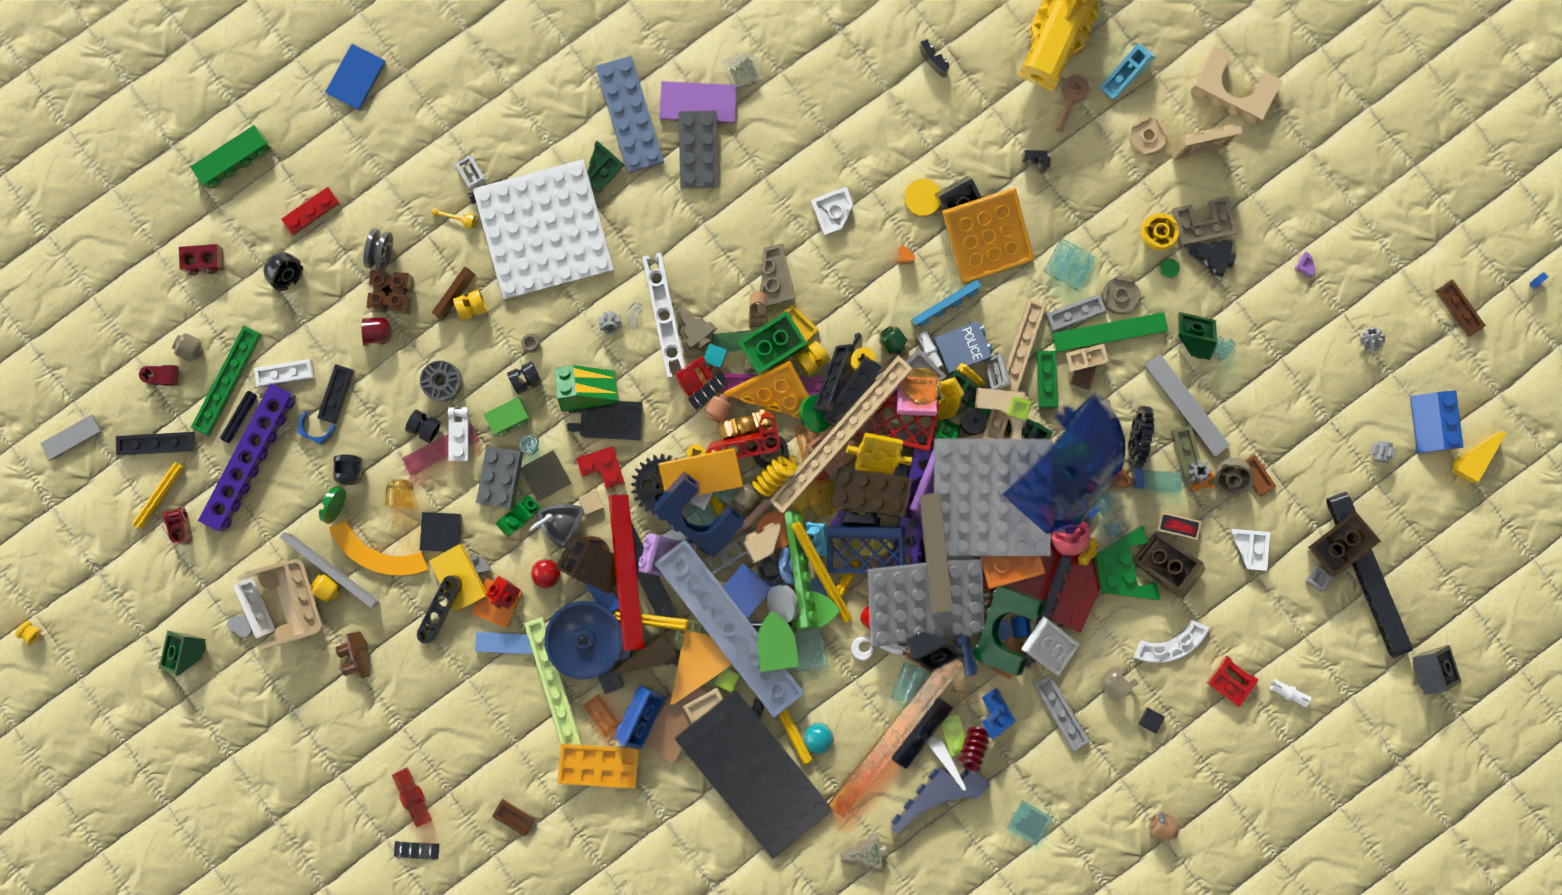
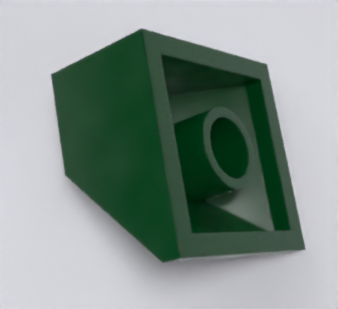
[1178,312,1217,360]
[159,630,206,675]

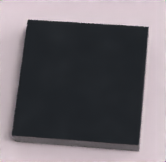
[419,512,462,552]

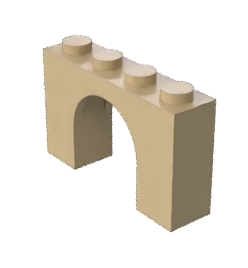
[1190,46,1283,125]
[975,388,1028,439]

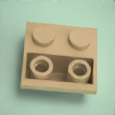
[743,523,781,564]

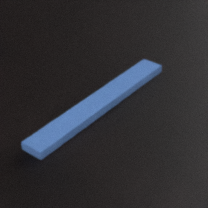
[475,632,631,660]

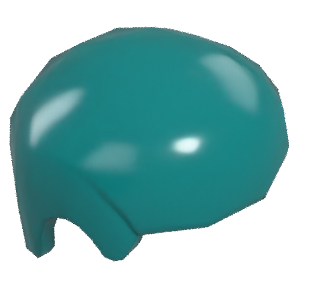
[804,722,833,754]

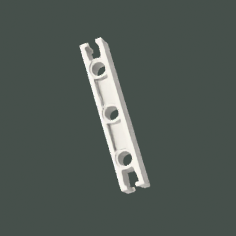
[642,253,685,380]

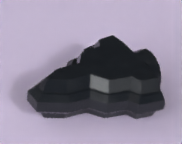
[1188,240,1236,278]

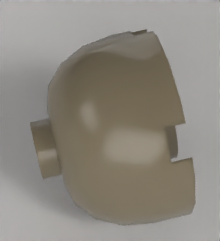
[1214,457,1254,497]

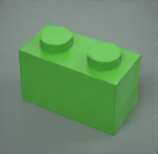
[484,397,531,437]

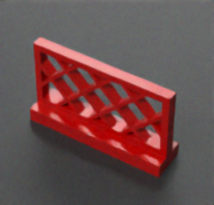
[855,389,939,452]

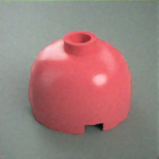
[1051,519,1090,556]

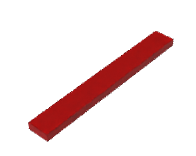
[608,494,644,651]

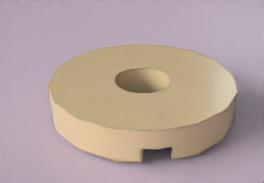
[1129,117,1168,155]

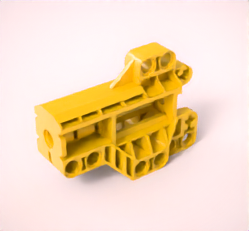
[1018,0,1099,92]

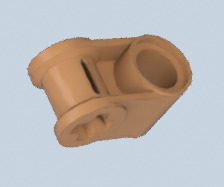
[749,291,768,328]

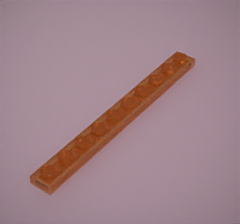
[828,660,964,818]

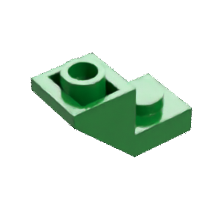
[495,495,542,538]

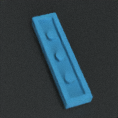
[911,280,981,328]

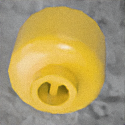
[310,573,341,602]

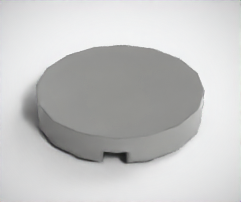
[767,585,799,623]

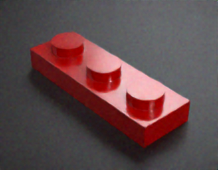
[281,187,340,236]

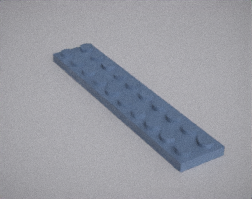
[654,539,805,717]

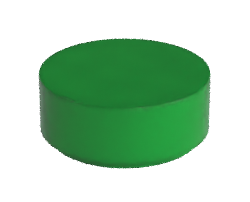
[1159,258,1180,278]

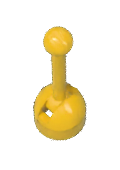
[431,208,477,229]

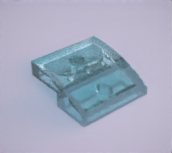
[1043,238,1097,290]
[891,662,943,711]

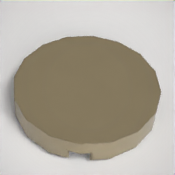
[1102,276,1140,314]

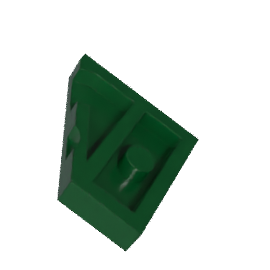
[587,140,624,193]

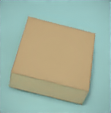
[578,490,604,515]

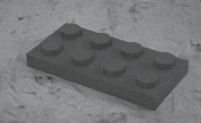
[678,111,718,188]

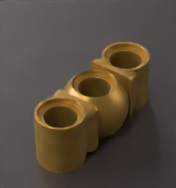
[718,409,773,440]

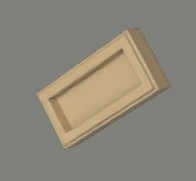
[683,688,723,723]

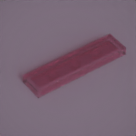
[402,423,480,475]

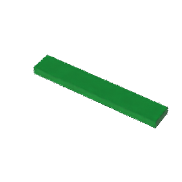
[1052,312,1168,352]
[191,325,262,436]

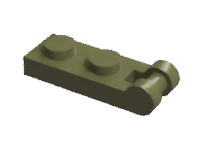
[1171,425,1202,482]

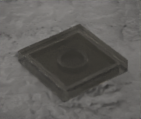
[521,450,572,502]

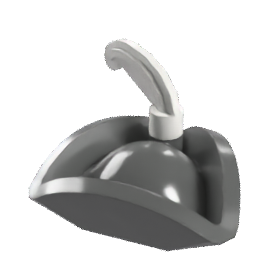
[529,504,584,548]

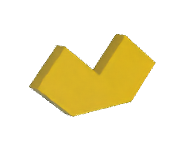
[937,378,964,421]

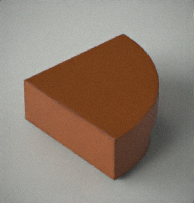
[1107,468,1134,488]

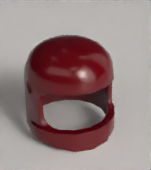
[361,317,392,346]

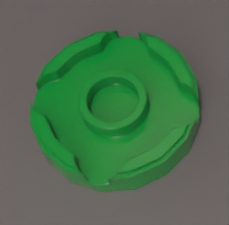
[799,394,831,433]
[319,486,346,524]

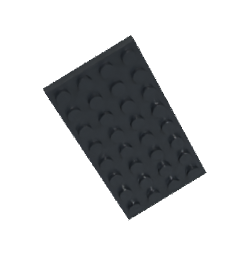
[674,689,833,859]

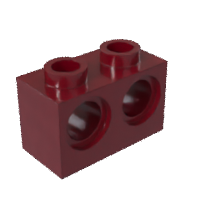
[179,244,224,275]

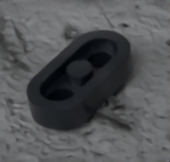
[842,512,881,526]

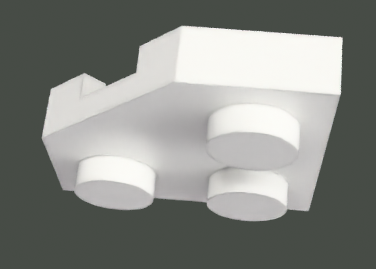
[811,187,853,236]

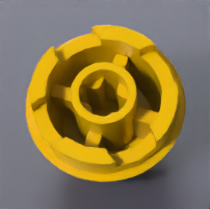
[1141,213,1179,251]

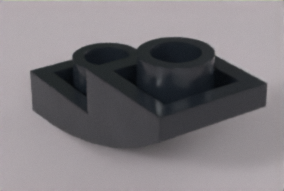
[919,39,950,78]

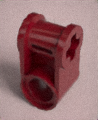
[138,365,179,386]
[163,506,192,545]

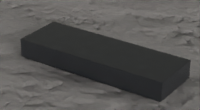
[317,364,355,424]

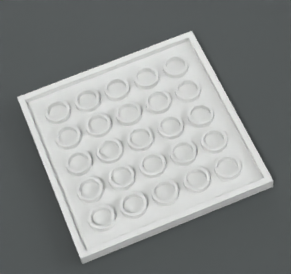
[473,159,614,300]

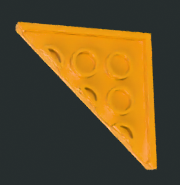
[724,360,809,419]
[670,630,732,705]

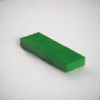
[1036,351,1058,409]

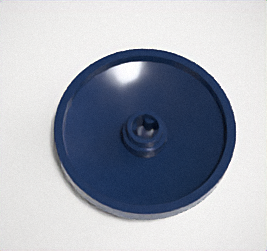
[544,601,623,679]

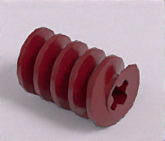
[958,726,990,771]

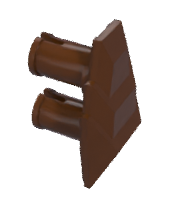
[335,631,370,678]

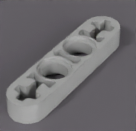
[702,533,751,575]

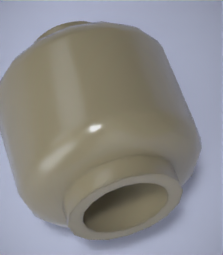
[172,333,203,361]
[732,482,760,511]

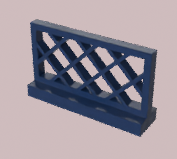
[825,525,906,574]

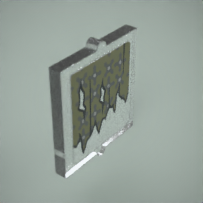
[723,51,763,90]

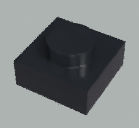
[1138,707,1165,734]

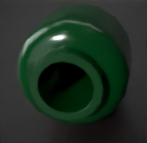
[879,326,907,355]

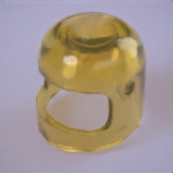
[385,479,414,510]

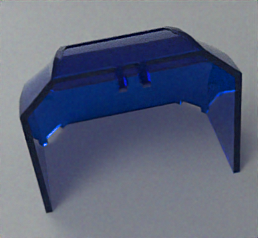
[1002,391,1126,534]

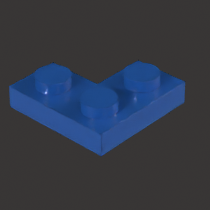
[982,687,1016,739]

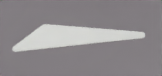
[927,737,966,790]

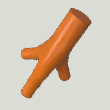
[1190,472,1216,492]

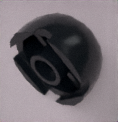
[263,252,303,291]

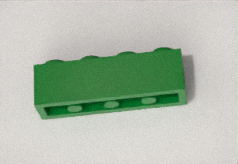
[190,125,271,190]

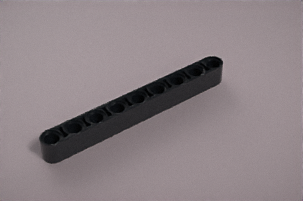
[1326,491,1413,658]

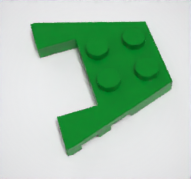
[1094,526,1160,600]

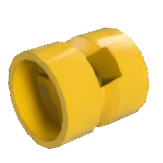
[453,289,488,322]
[795,341,831,377]

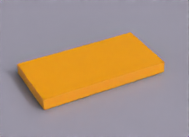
[659,448,743,496]

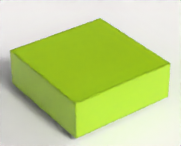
[1007,396,1032,421]
[715,668,740,692]

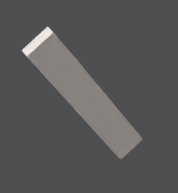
[1144,354,1230,457]
[279,532,379,608]

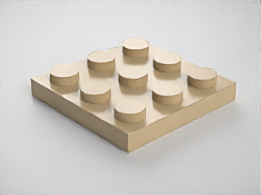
[1171,125,1242,160]

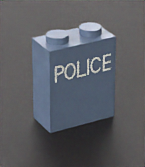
[933,321,993,375]

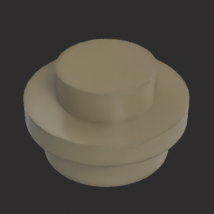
[521,334,541,353]

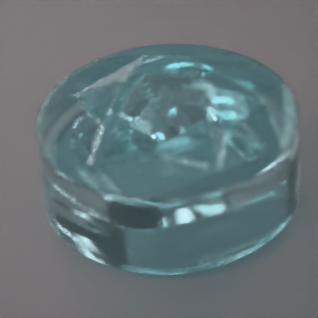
[520,435,540,455]

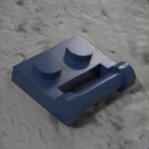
[955,635,978,677]

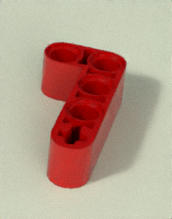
[706,412,780,459]

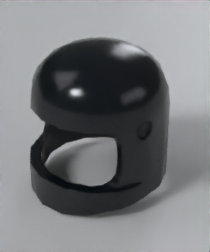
[333,454,363,485]

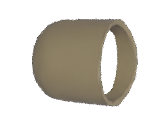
[1101,667,1139,702]

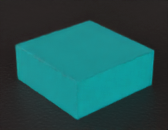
[704,344,728,369]

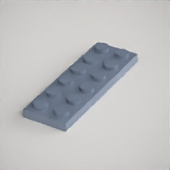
[595,55,664,174]

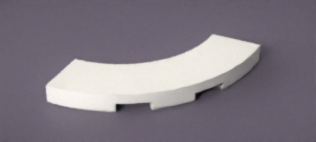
[1133,620,1210,663]

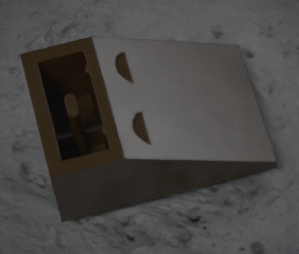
[555,534,617,595]

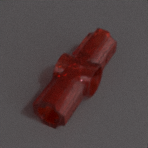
[392,767,433,828]

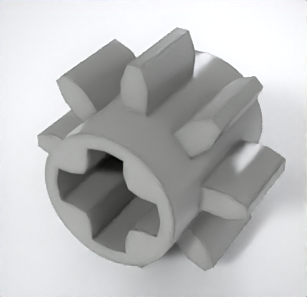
[598,311,622,335]
[1360,327,1386,351]
[1370,441,1397,463]
[1186,459,1212,484]

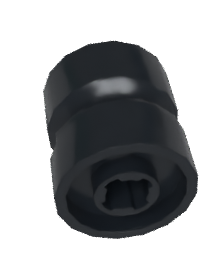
[507,361,542,395]
[960,408,987,436]
[405,409,441,444]
[758,557,781,582]

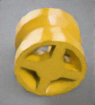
[687,444,706,457]
[15,621,42,645]

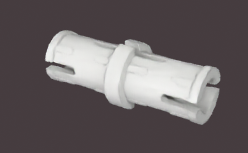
[916,331,944,368]
[1270,679,1311,708]

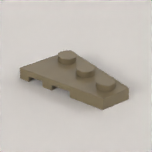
[759,243,796,307]

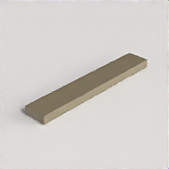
[919,493,952,613]

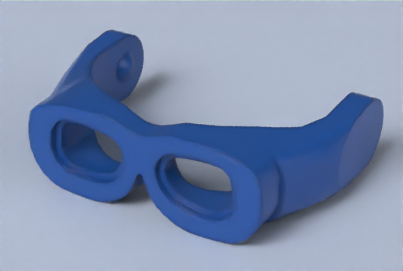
[297,411,336,445]

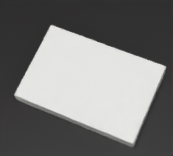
[1022,617,1080,676]

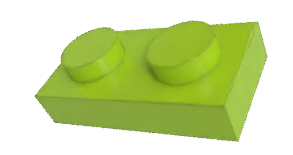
[941,713,965,757]

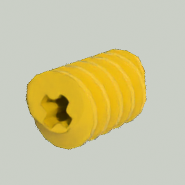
[850,347,876,372]
[752,456,794,497]

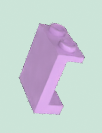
[639,533,697,577]

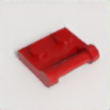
[673,356,722,407]
[1206,656,1259,707]

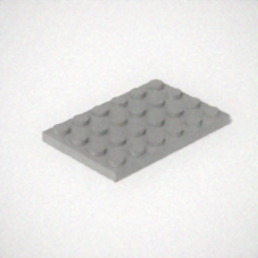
[868,557,984,647]

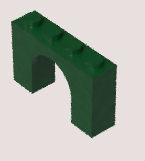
[974,586,1046,676]

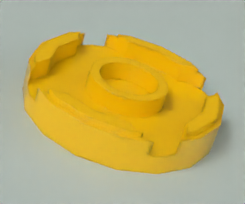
[904,179,940,217]

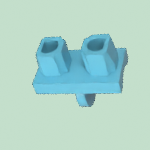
[805,522,828,557]

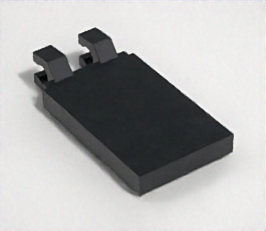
[567,401,642,441]

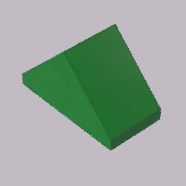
[931,419,960,445]

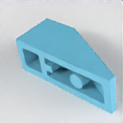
[1100,43,1157,100]

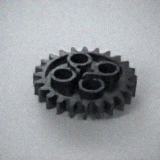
[1128,406,1155,469]
[630,454,678,515]

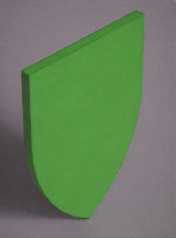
[791,591,841,630]
[757,611,799,672]

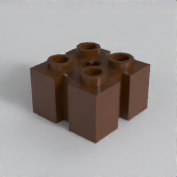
[366,270,413,315]

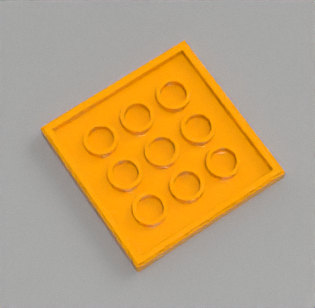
[942,187,1034,284]

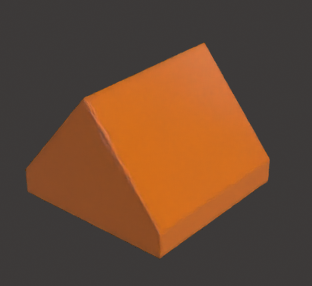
[898,245,916,265]

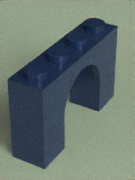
[654,472,744,557]

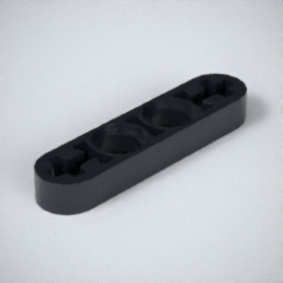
[417,575,462,644]

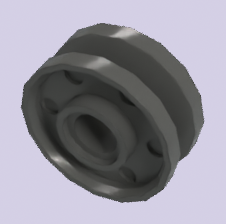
[363,228,393,271]
[420,360,463,402]

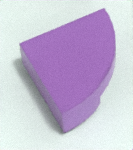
[1295,252,1315,278]

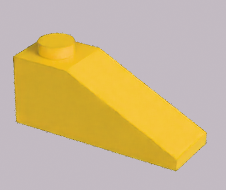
[1451,431,1507,483]

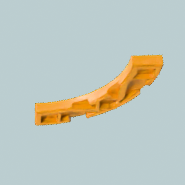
[329,520,429,576]

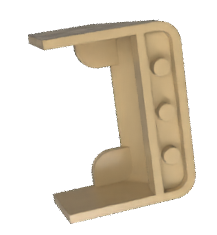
[237,559,321,652]

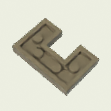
[1172,197,1237,246]

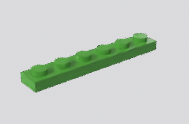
[784,511,817,628]

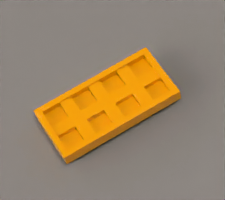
[557,743,639,788]

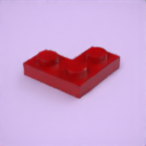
[576,446,625,489]

